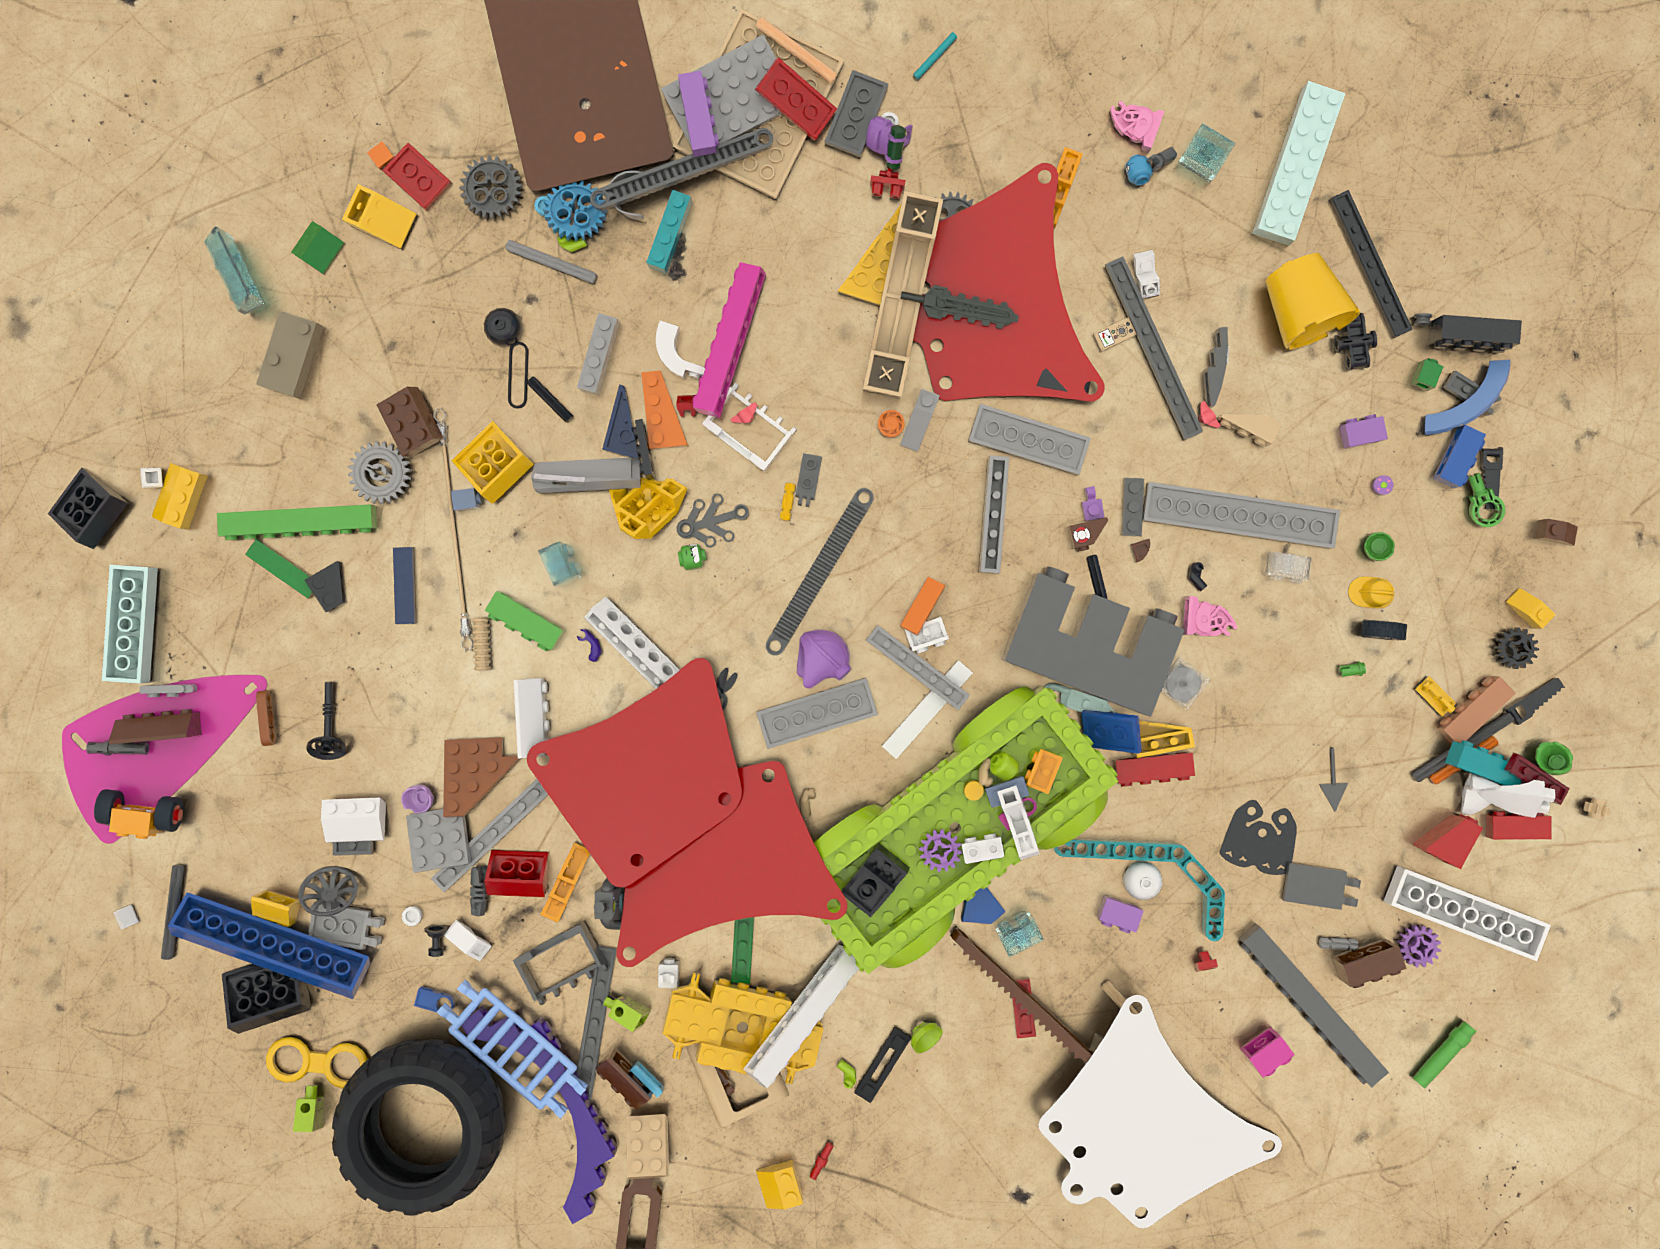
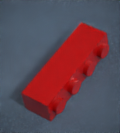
[1113,751,1195,787]

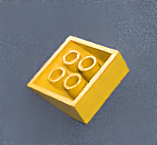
[451,421,534,504]

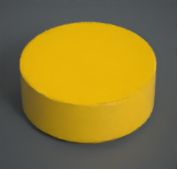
[963,780,984,801]

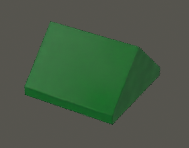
[291,221,345,275]

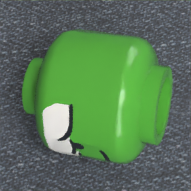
[678,544,706,570]

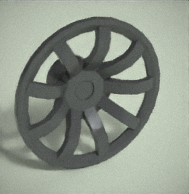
[298,866,358,916]

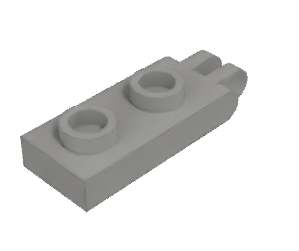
[140,684,198,697]

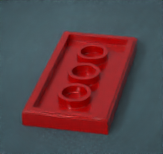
[755,57,837,140]

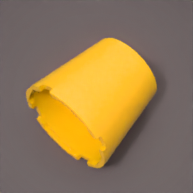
[1265,253,1360,350]

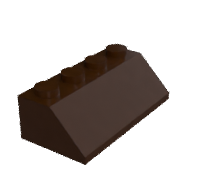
[109,709,202,744]

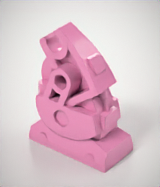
[1110,101,1164,153]
[1183,596,1237,636]

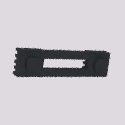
[854,1027,911,1103]

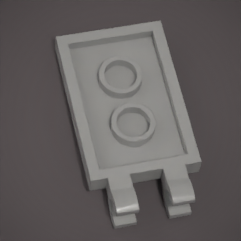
[308,901,385,950]

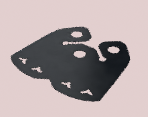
[1219,800,1297,875]

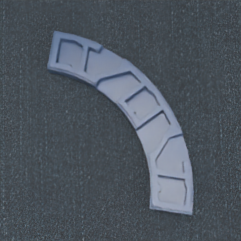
[1425,360,1511,435]

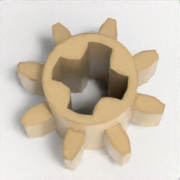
[1583,798,1611,820]

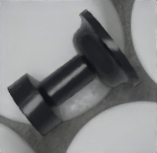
[424,925,448,957]

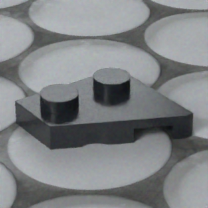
[304,561,343,613]

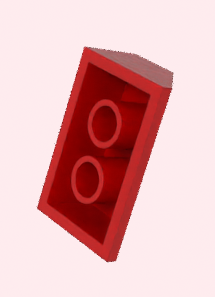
[484,850,549,897]

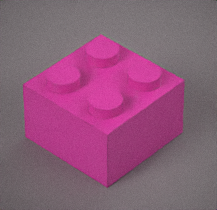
[1240,1027,1295,1078]

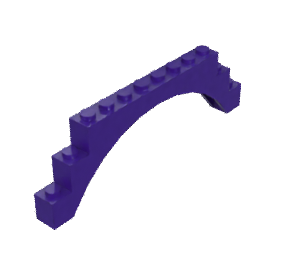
[462,1006,617,1224]

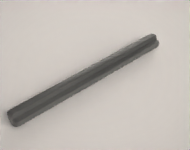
[1412,713,1514,782]

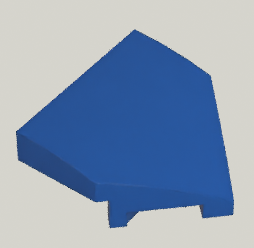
[961,887,1006,924]

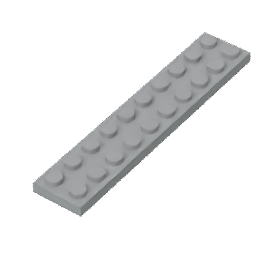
[1142,482,1340,549]

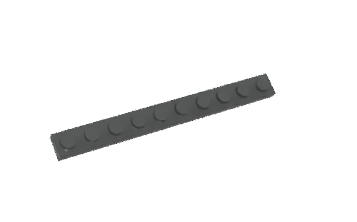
[1105,256,1203,440]

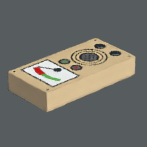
[1093,317,1137,352]

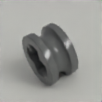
[1414,313,1432,326]

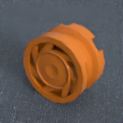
[878,410,905,437]

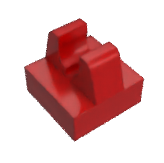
[676,395,696,417]
[1195,951,1218,972]

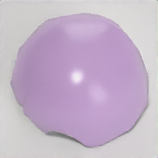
[401,784,434,814]

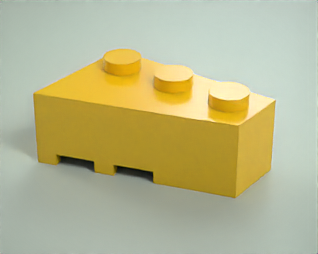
[1133,720,1195,758]

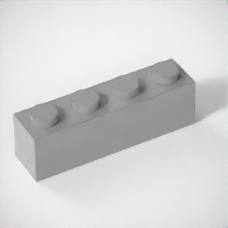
[577,313,620,396]

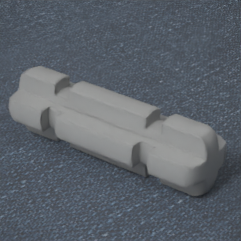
[1319,938,1358,950]

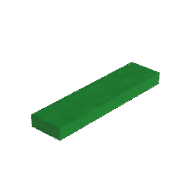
[245,539,313,599]
[731,917,754,984]

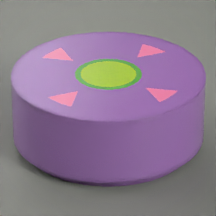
[1372,475,1393,495]

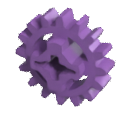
[919,829,962,872]
[1397,925,1441,968]

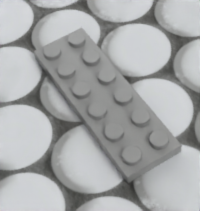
[969,404,1091,475]
[756,678,878,749]

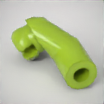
[557,235,587,252]
[836,1059,856,1089]

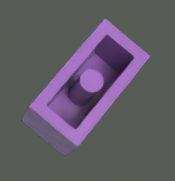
[1340,414,1388,449]
[1097,895,1144,934]

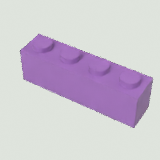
[678,71,719,157]

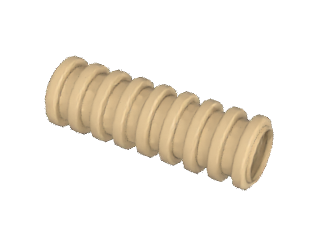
[472,617,491,671]

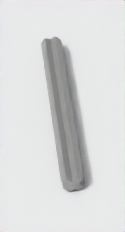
[505,240,597,283]

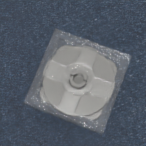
[1161,657,1210,711]

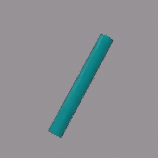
[913,32,957,80]

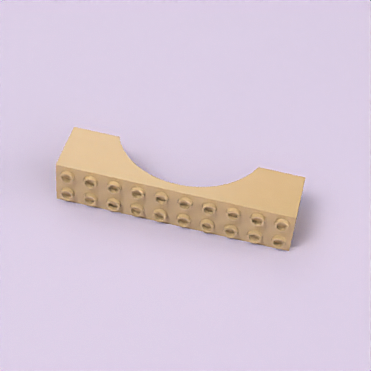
[863,191,943,398]

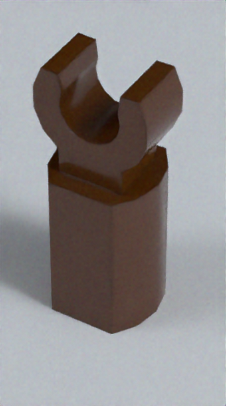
[715,1067,735,1096]

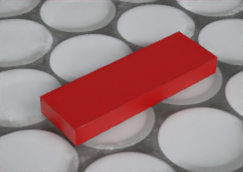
[1012,978,1036,1039]

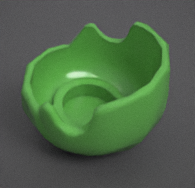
[1364,532,1395,561]

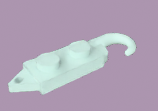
[1044,683,1116,713]

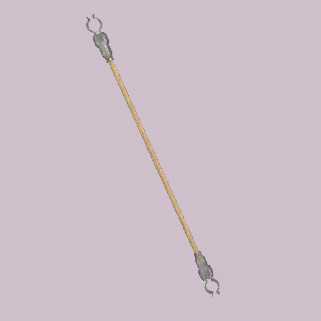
[433,407,474,652]

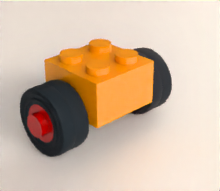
[94,789,183,839]

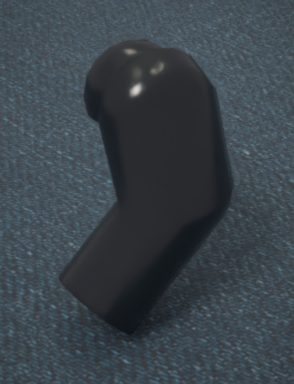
[1189,562,1207,591]

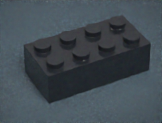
[1428,315,1522,353]

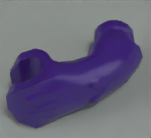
[577,629,602,662]

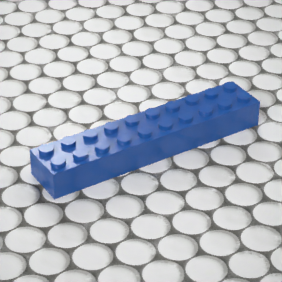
[168,892,370,999]

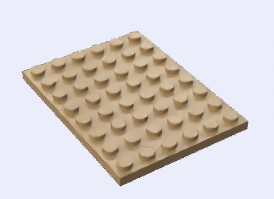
[672,9,844,199]

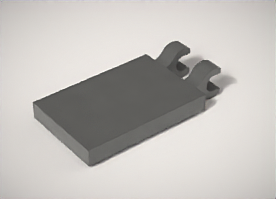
[1282,862,1361,910]

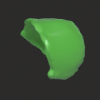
[1535,741,1573,776]

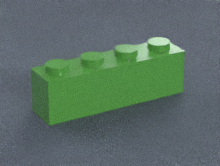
[484,591,566,652]

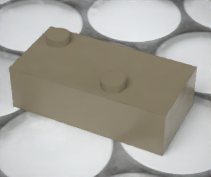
[256,311,323,399]

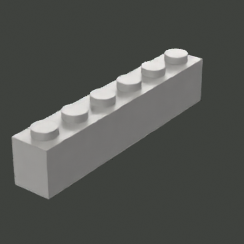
[979,455,1009,574]

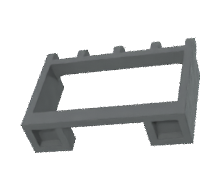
[513,921,609,1005]

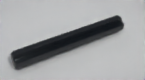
[1086,555,1107,599]

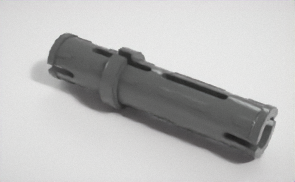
[86,740,149,756]

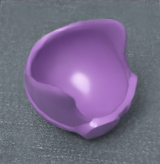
[797,630,852,688]

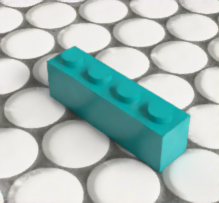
[646,190,693,274]
[1445,740,1521,786]

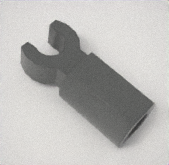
[1146,147,1177,171]

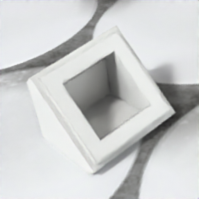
[140,468,163,489]
[113,905,139,930]

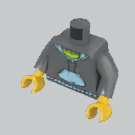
[593,878,625,930]

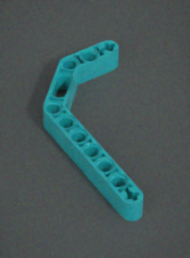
[1053,838,1225,942]

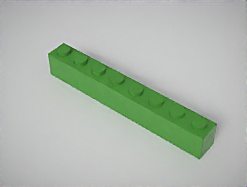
[217,504,377,540]

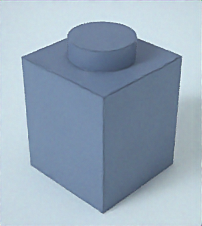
[451,488,482,511]

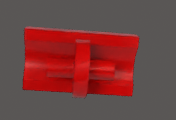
[870,168,906,199]

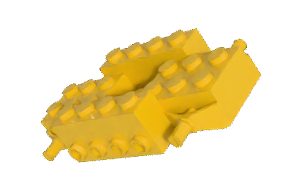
[662,972,824,1084]

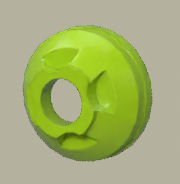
[911,1022,943,1053]

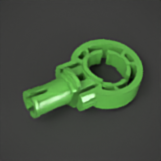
[1468,473,1506,527]

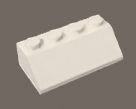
[514,678,550,758]

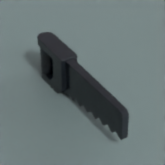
[1480,447,1503,509]
[1504,678,1565,725]

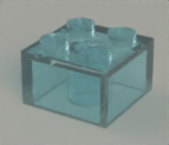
[1178,123,1236,183]
[538,541,582,587]
[995,912,1044,957]

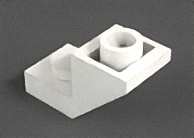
[1134,250,1160,298]
[444,920,492,961]

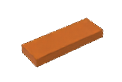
[900,577,945,636]

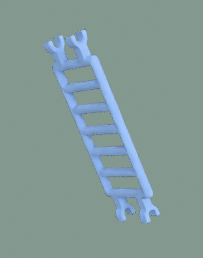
[437,980,588,1119]

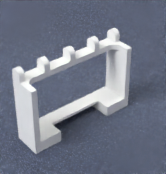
[702,383,797,472]

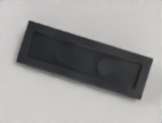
[633,419,655,480]

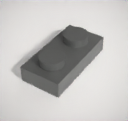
[333,841,373,856]

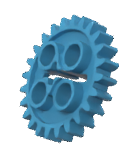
[543,180,607,242]

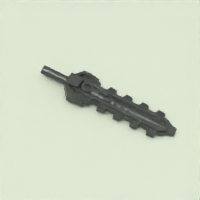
[900,285,1019,329]

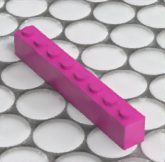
[693,262,766,418]

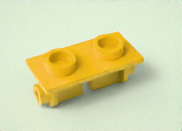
[1415,676,1456,717]

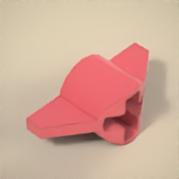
[1198,401,1221,428]
[731,402,757,423]

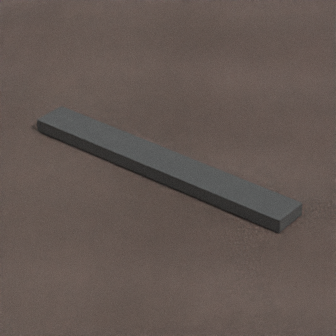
[576,945,617,1100]

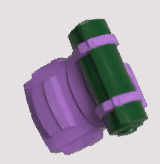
[866,116,913,169]

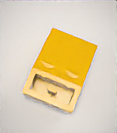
[342,184,417,249]

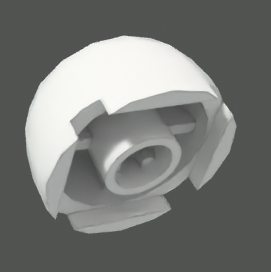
[1123,861,1163,900]

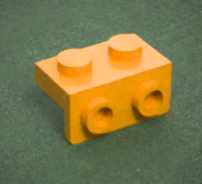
[1024,749,1063,794]

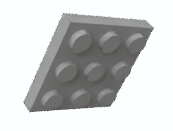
[406,809,471,873]

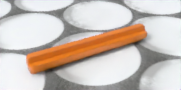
[1429,736,1499,785]

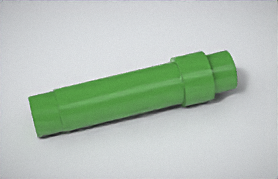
[1412,1021,1477,1089]

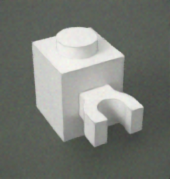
[658,958,680,988]

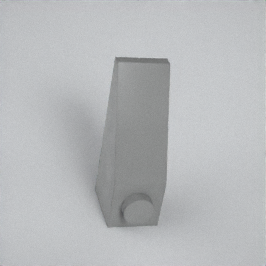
[900,389,940,452]

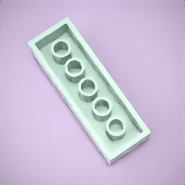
[102,565,158,684]

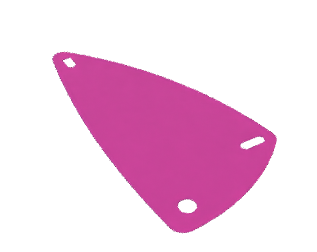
[62,675,267,844]

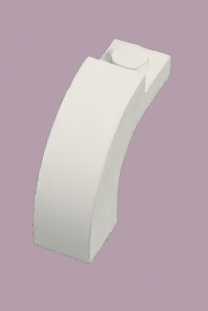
[656,321,705,379]
[997,786,1040,860]

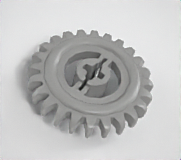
[348,441,412,504]

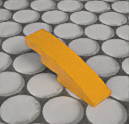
[1053,147,1083,228]
[540,843,590,923]

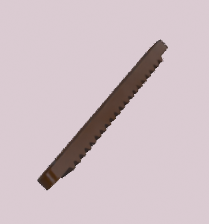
[950,927,1093,1063]

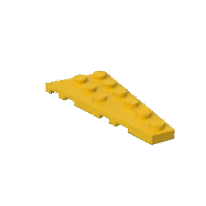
[837,204,901,306]

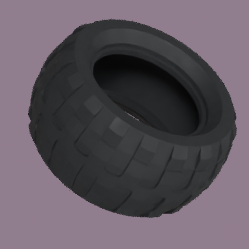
[332,1039,506,1216]

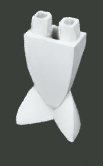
[1461,773,1555,818]

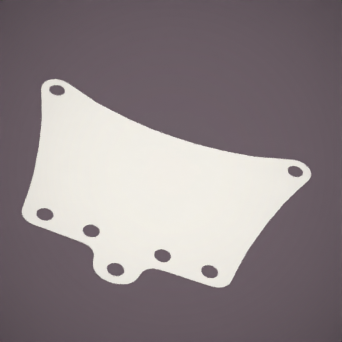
[1038,995,1282,1228]

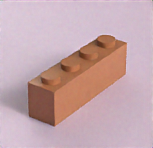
[1437,676,1516,744]

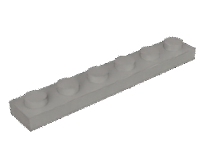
[866,625,970,710]

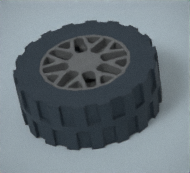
[1361,620,1407,640]

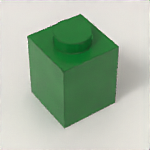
[1411,358,1444,391]

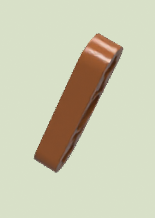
[256,690,276,746]

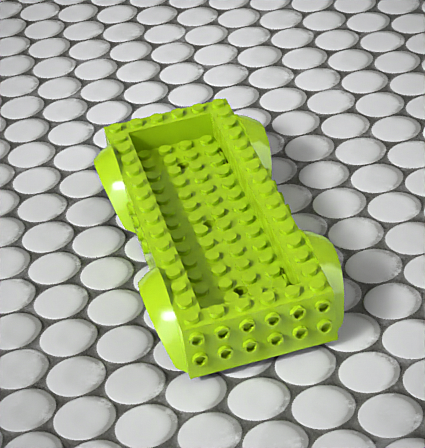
[814,686,1118,974]

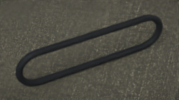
[508,342,528,408]

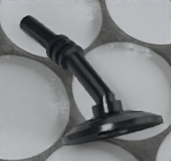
[306,681,347,760]

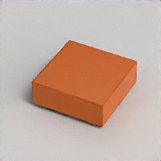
[367,141,394,169]

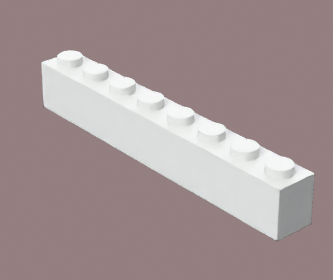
[743,945,859,1088]

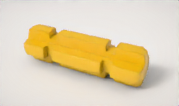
[780,483,795,521]

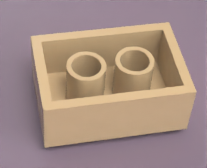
[626,1114,669,1179]

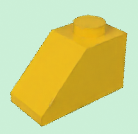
[1506,588,1556,629]

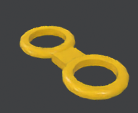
[266,1037,368,1089]

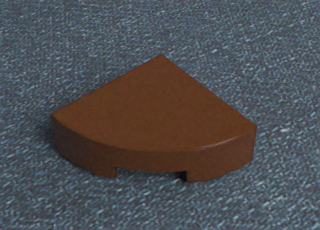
[1130,539,1150,563]

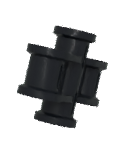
[1333,313,1377,371]

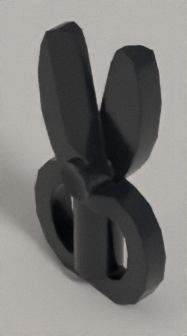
[716,668,738,710]

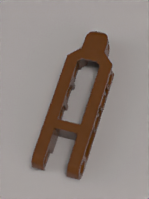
[616,1178,663,1249]

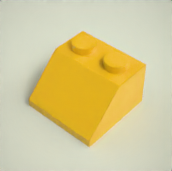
[251,890,301,927]
[756,1159,804,1210]

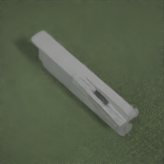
[531,458,641,493]

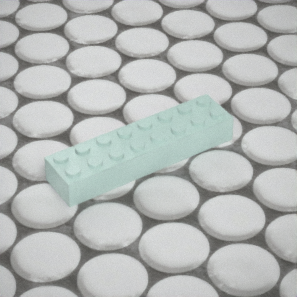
[1252,81,1345,246]

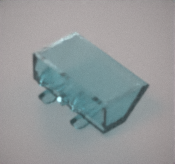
[204,226,265,315]

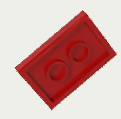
[382,143,452,211]

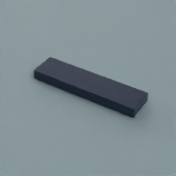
[393,547,416,624]

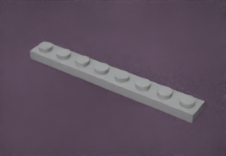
[431,779,548,892]

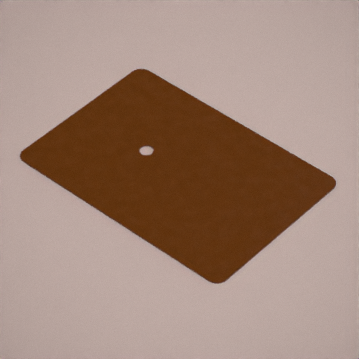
[484,0,673,191]

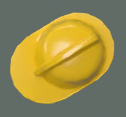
[1348,576,1395,609]

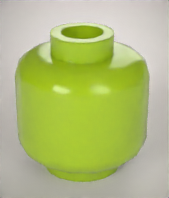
[990,752,1019,781]

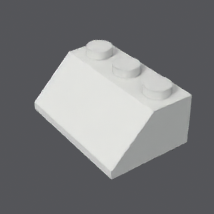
[321,798,386,843]

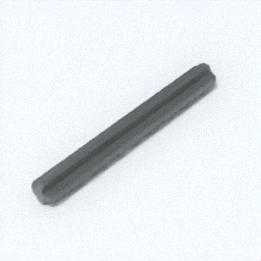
[161,865,184,960]

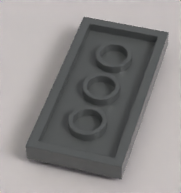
[825,70,889,157]

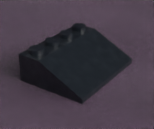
[222,964,311,1034]

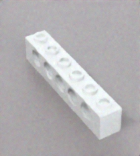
[584,597,679,689]

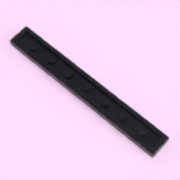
[1329,190,1413,339]

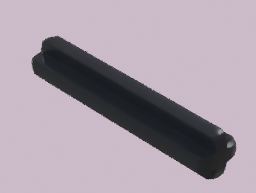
[527,376,573,422]

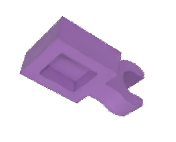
[1081,486,1104,521]

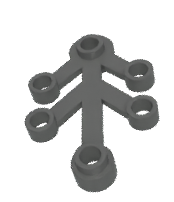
[677,494,749,548]

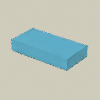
[630,1061,664,1098]

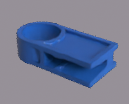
[414,986,455,1012]

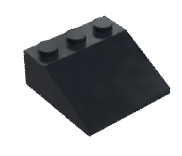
[48,467,128,549]

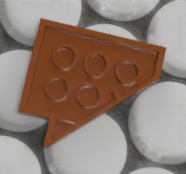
[443,738,520,818]

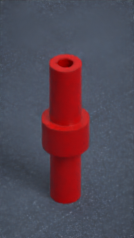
[809,1142,834,1180]

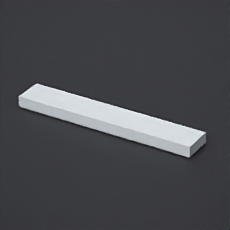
[882,660,972,759]

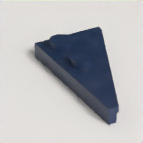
[602,384,639,459]

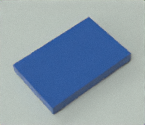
[1081,710,1142,754]

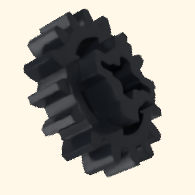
[1494,627,1539,669]

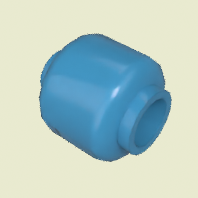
[1125,154,1153,185]

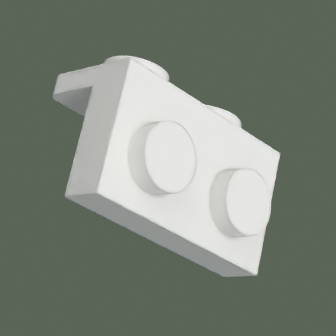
[904,617,949,654]
[961,833,1004,864]

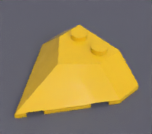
[608,478,687,539]

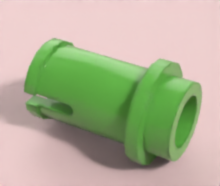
[1339,661,1366,678]

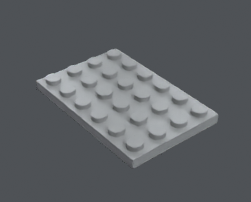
[661,34,782,146]

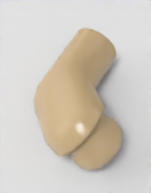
[978,758,993,787]
[800,788,815,817]

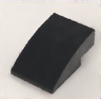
[841,843,910,917]

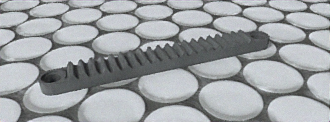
[590,128,773,211]
[766,488,874,655]

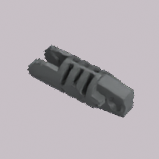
[470,866,488,916]

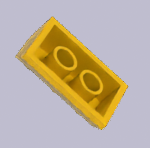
[152,463,208,530]

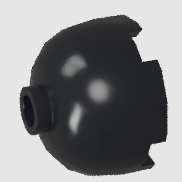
[483,308,523,347]

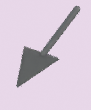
[1319,747,1348,812]

